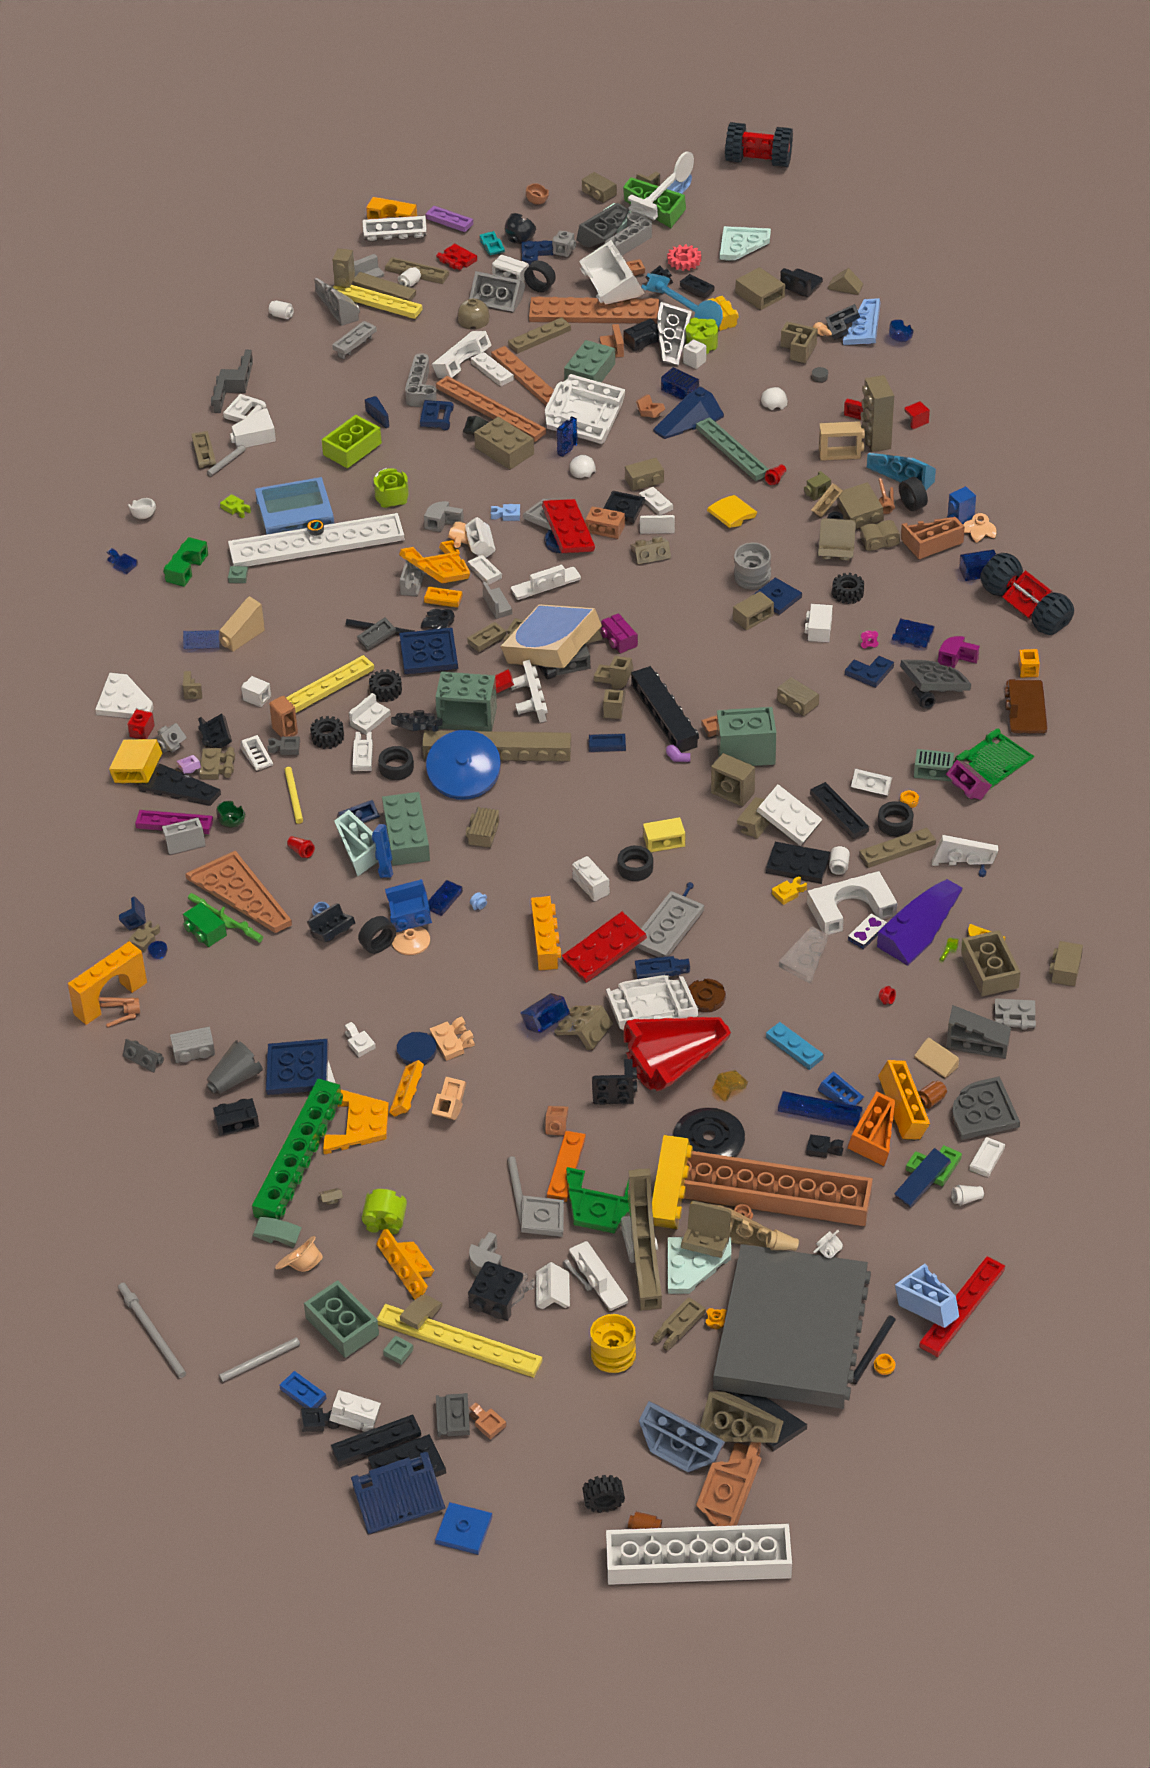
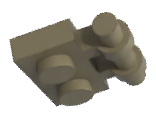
[200,747,235,779]

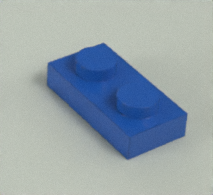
[279,1371,327,1408]

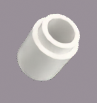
[398,267,421,288]
[269,300,294,319]
[829,846,850,875]

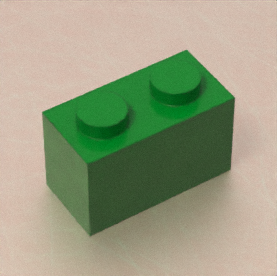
[183,902,227,947]

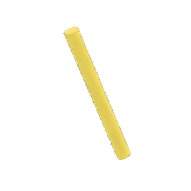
[285,767,303,824]

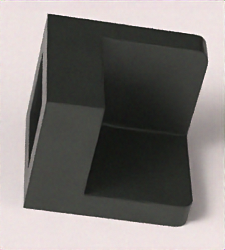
[463,416,489,434]

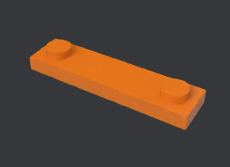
[547,1131,586,1202]

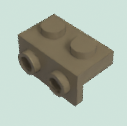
[630,536,671,564]

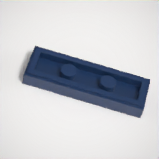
[894,1148,951,1208]

